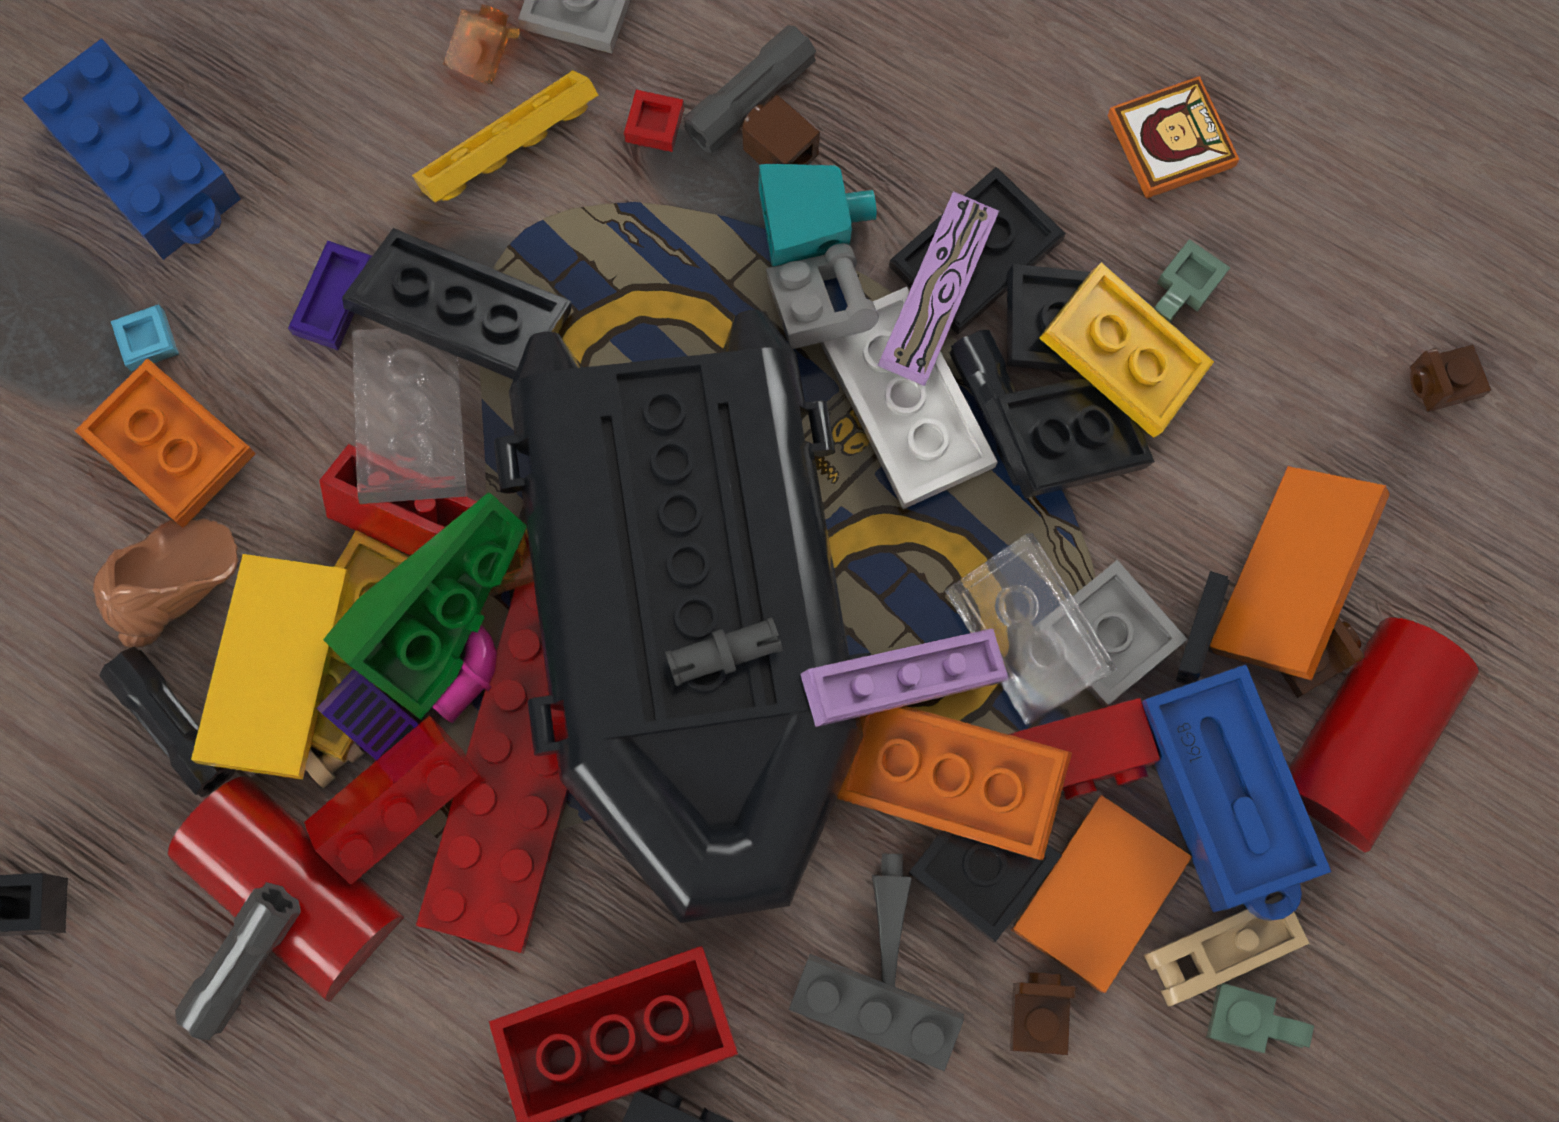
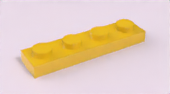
[412,70,599,203]

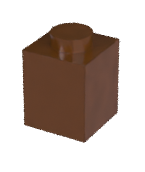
[742,94,820,165]

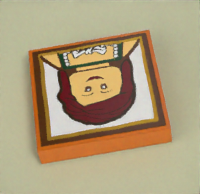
[1107,76,1240,199]

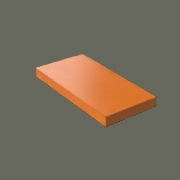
[1209,466,1390,681]
[837,706,1072,860]

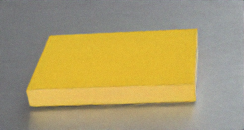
[1039,262,1214,438]

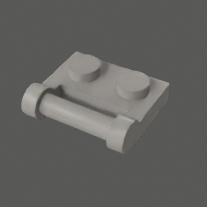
[766,243,879,349]

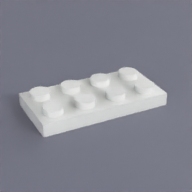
[820,287,998,509]

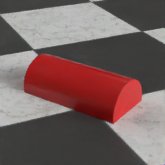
[1289,617,1479,853]
[168,776,404,1002]
[489,946,739,1122]

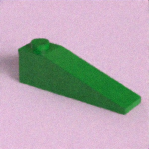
[323,492,527,719]

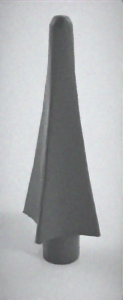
[872,853,912,987]

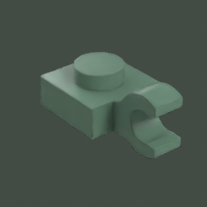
[1154,239,1230,323]
[1206,983,1314,1053]

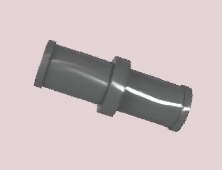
[665,617,783,686]

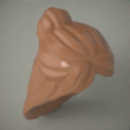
[93,518,238,648]

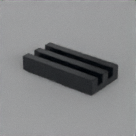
[1176,571,1230,685]

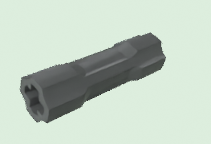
[683,25,816,153]
[175,882,301,1040]

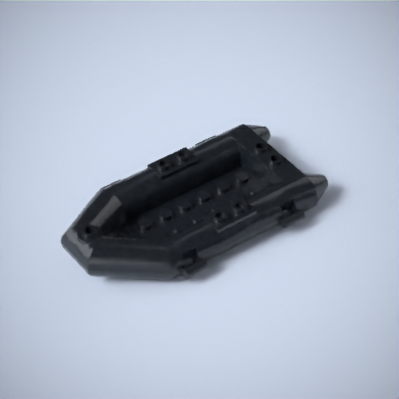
[494,310,872,923]

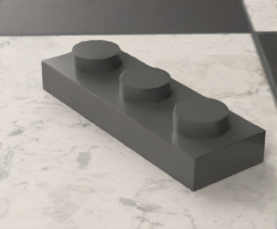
[789,954,964,1071]

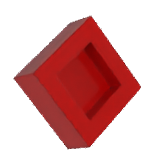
[624,89,684,152]

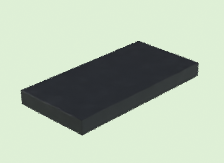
[342,228,571,379]

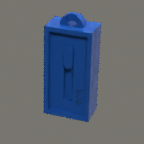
[22,38,241,260]
[1142,665,1331,921]

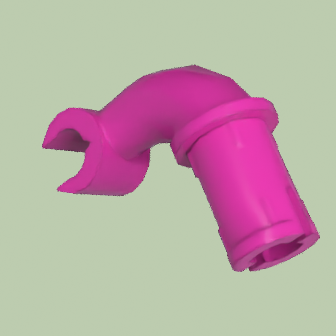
[432,625,497,724]

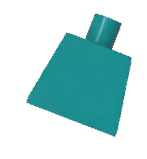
[758,164,877,267]

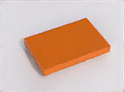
[75,358,256,528]
[1011,795,1192,993]

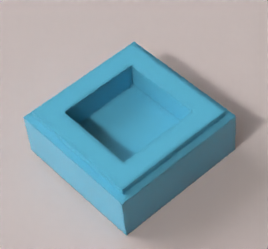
[111,304,179,371]

